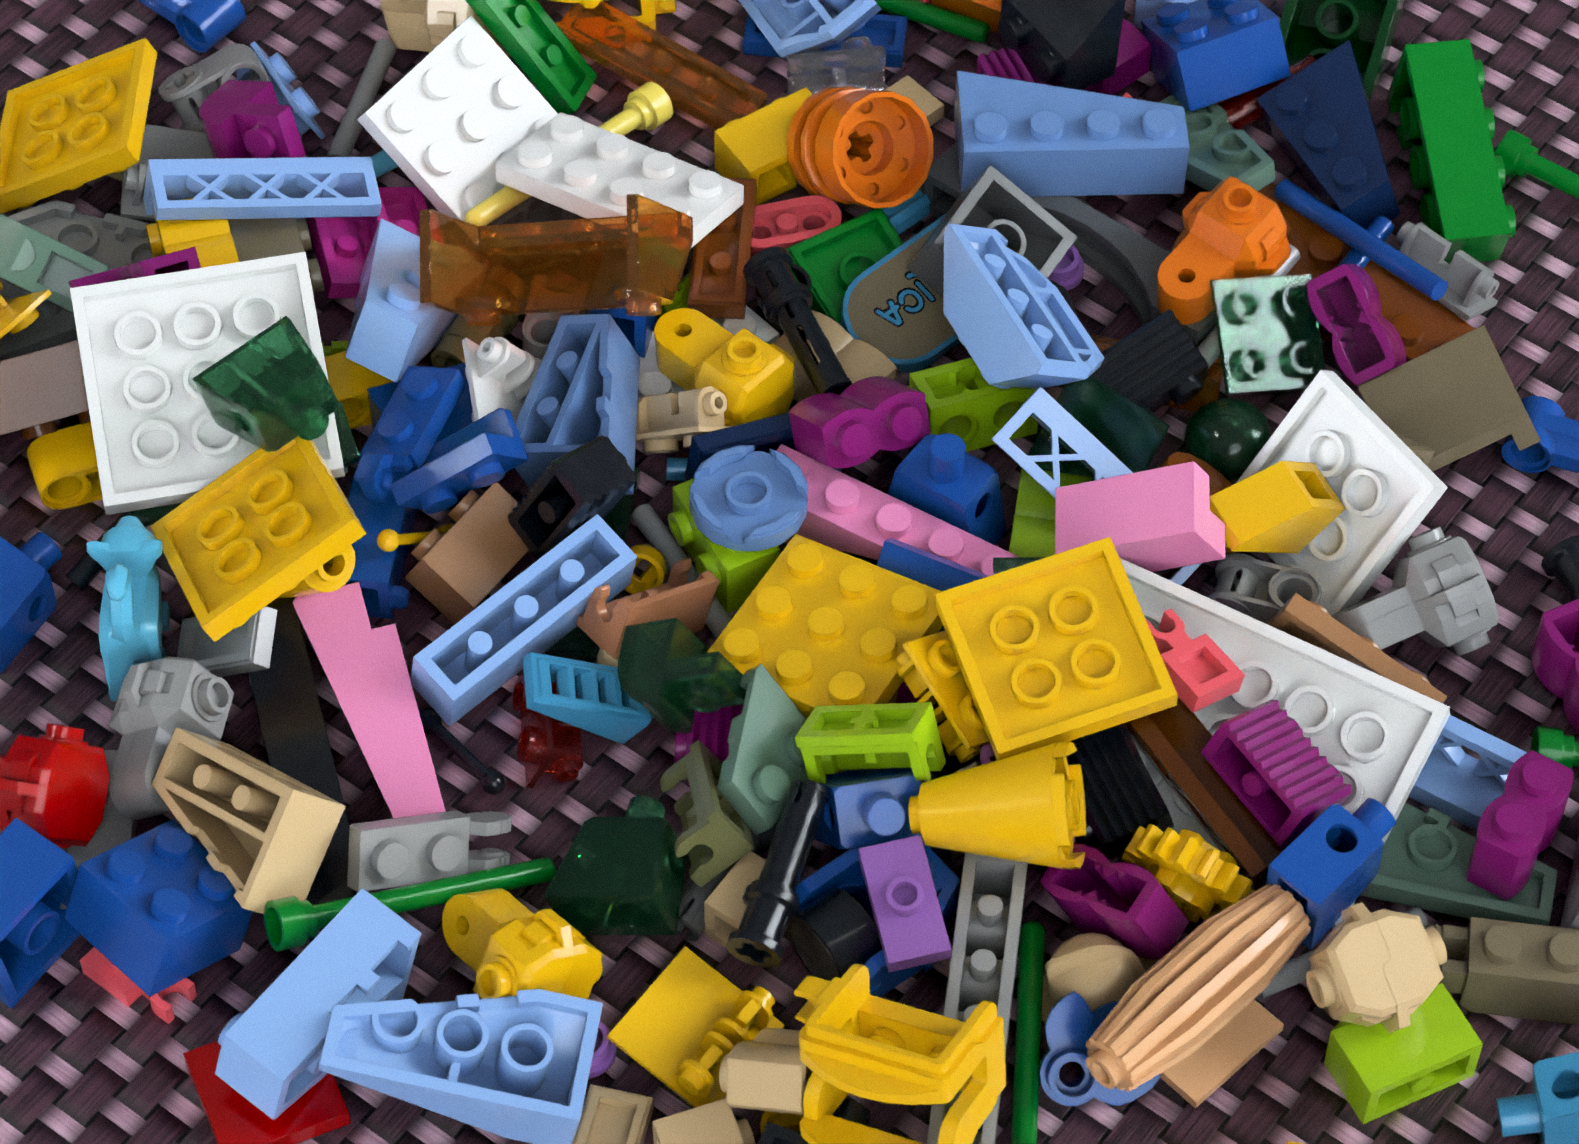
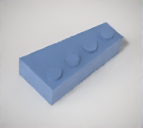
[954,71,1190,197]

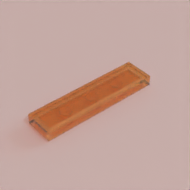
[558,1,768,130]

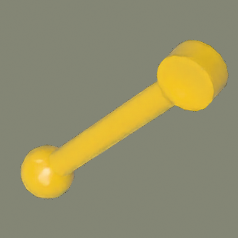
[377,523,454,552]

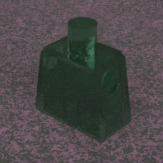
[192,316,339,452]
[544,795,687,935]

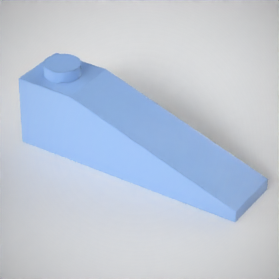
[318,989,603,1144]

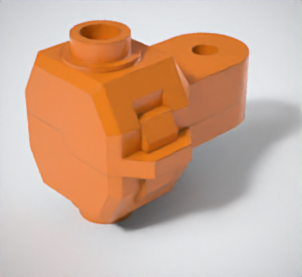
[1157,176,1291,325]

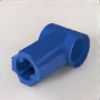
[138,0,246,53]
[1501,396,1579,473]

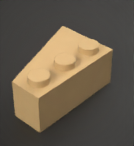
[151,727,346,914]

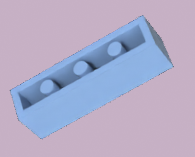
[411,514,637,727]

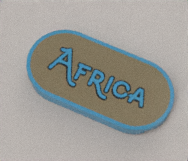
[840,214,961,373]

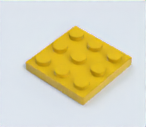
[0,38,157,214]
[150,421,367,642]
[701,534,943,718]
[934,537,1178,760]

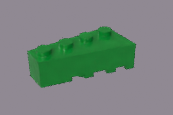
[1386,39,1516,264]

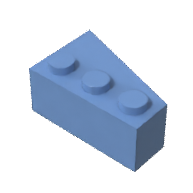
[515,314,640,495]

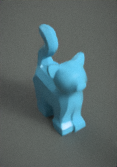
[86,515,170,701]

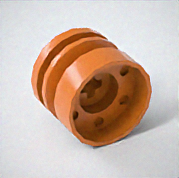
[787,86,934,209]

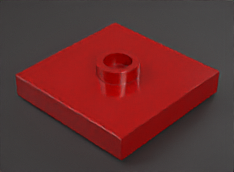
[183,1040,351,1144]

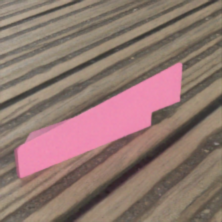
[293,582,446,818]

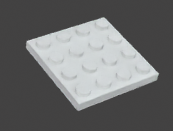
[70,252,345,515]

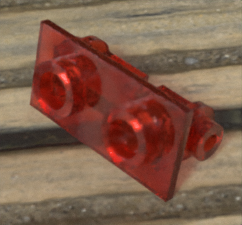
[513,676,584,788]

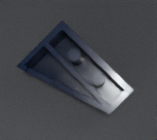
[1257,40,1400,229]

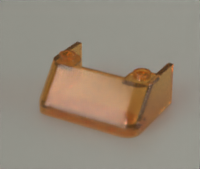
[420,194,693,326]

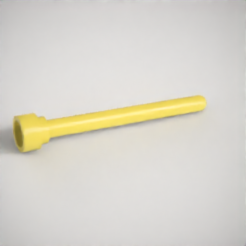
[465,82,673,230]

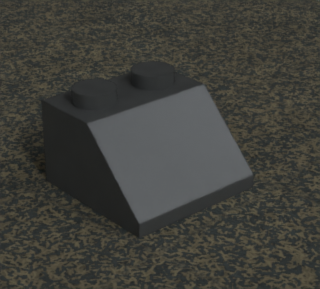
[906,165,1078,297]

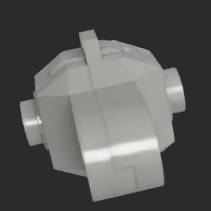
[1331,526,1499,656]
[109,657,234,820]

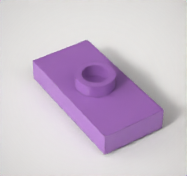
[858,835,952,972]

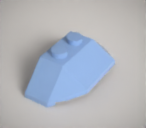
[738,0,881,58]
[943,223,1104,389]

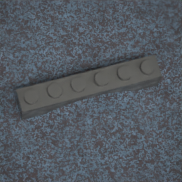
[924,143,1238,347]

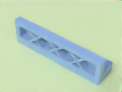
[143,157,382,220]
[991,387,1202,585]
[1408,715,1527,831]

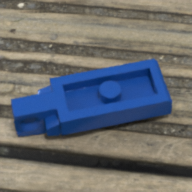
[353,366,465,503]

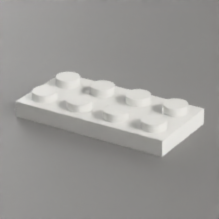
[496,112,744,257]

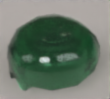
[1184,397,1272,481]

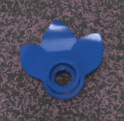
[1039,991,1161,1106]

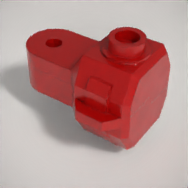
[0,723,110,850]

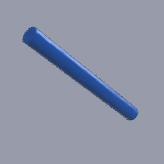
[1274,179,1448,301]

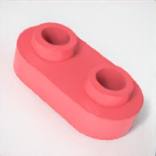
[751,195,842,258]

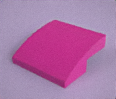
[307,187,438,299]

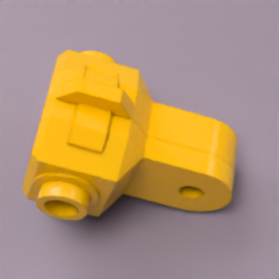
[654,308,795,427]
[442,888,603,999]

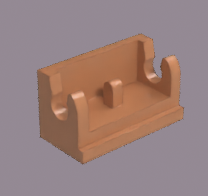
[576,558,720,660]

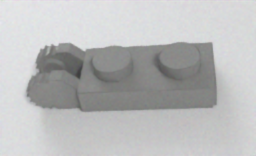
[347,810,512,892]

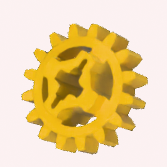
[1122,824,1255,923]

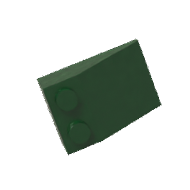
[1254,0,1405,111]

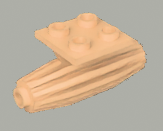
[1086,884,1311,1109]

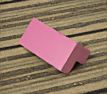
[1055,461,1225,572]

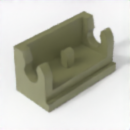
[660,739,754,887]

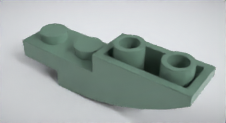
[0,214,112,315]

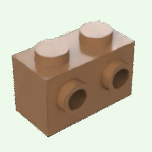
[405,482,529,625]

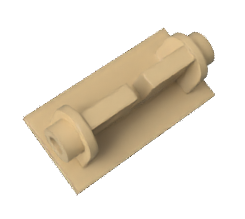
[636,386,731,453]

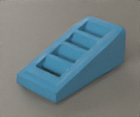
[523,652,651,744]

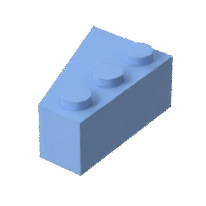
[345,218,481,383]

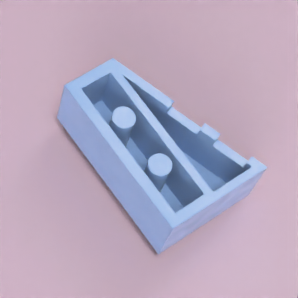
[215,888,421,1120]

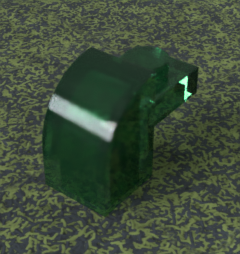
[617,618,747,733]

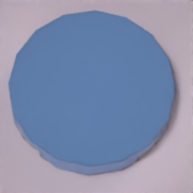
[690,445,808,551]

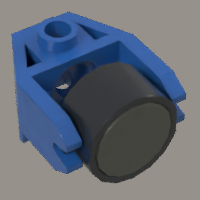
[787,840,960,997]

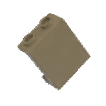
[1358,325,1541,472]

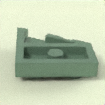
[717,664,809,835]

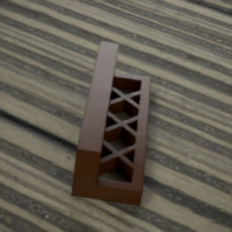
[1123,698,1290,891]

